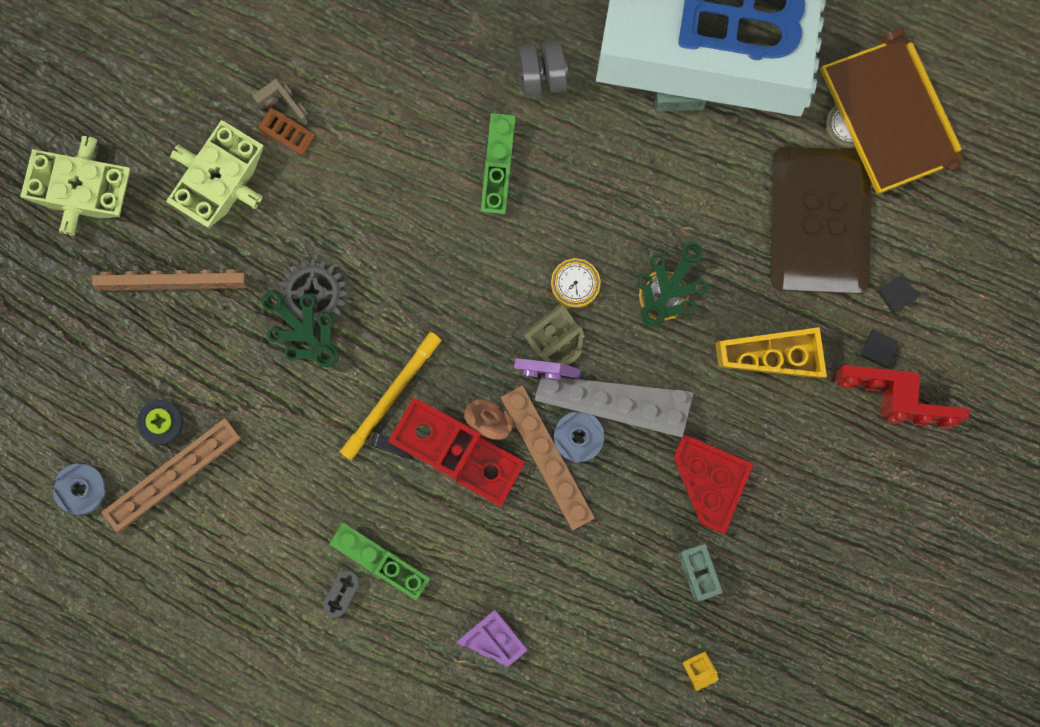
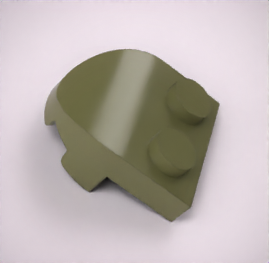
[522,304,584,365]

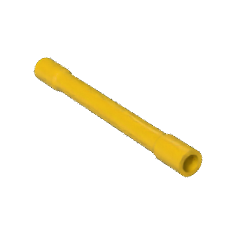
[340,332,442,461]

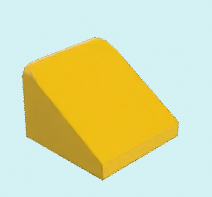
[682,652,719,691]

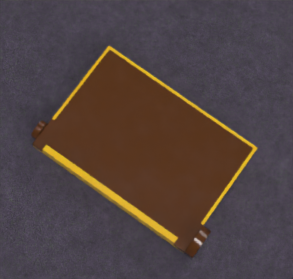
[820,28,964,194]

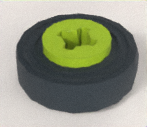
[137,400,183,445]

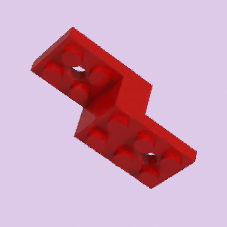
[833,365,969,429]
[388,397,525,507]

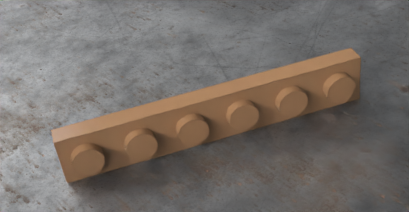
[92,269,247,291]
[500,385,595,531]
[101,418,241,533]

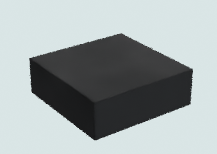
[878,274,918,314]
[860,330,899,368]

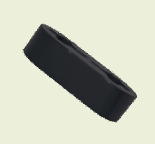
[368,432,414,460]

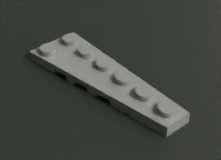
[535,375,693,437]

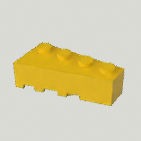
[715,327,827,378]

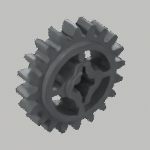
[279,260,348,328]

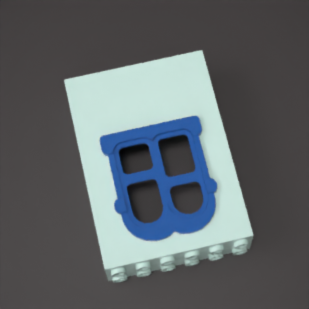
[596,0,826,117]

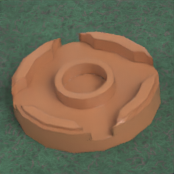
[464,399,513,440]

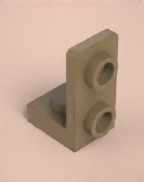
[252,79,308,126]

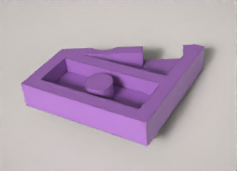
[514,358,581,380]
[457,609,528,667]

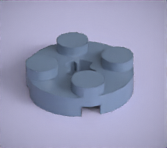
[554,412,604,463]
[53,464,107,515]

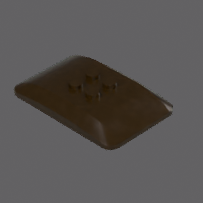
[770,146,871,294]

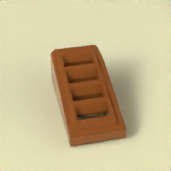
[259,108,315,156]

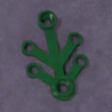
[637,242,708,328]
[261,290,339,367]

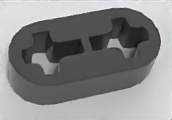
[324,571,360,618]

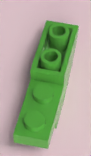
[481,113,516,214]
[328,522,430,600]

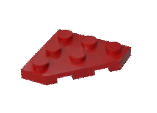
[673,434,754,535]

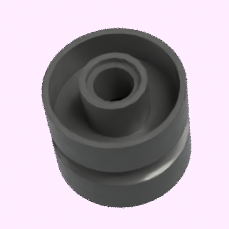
[517,40,568,97]

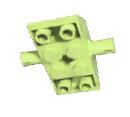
[166,120,264,228]
[20,136,131,236]

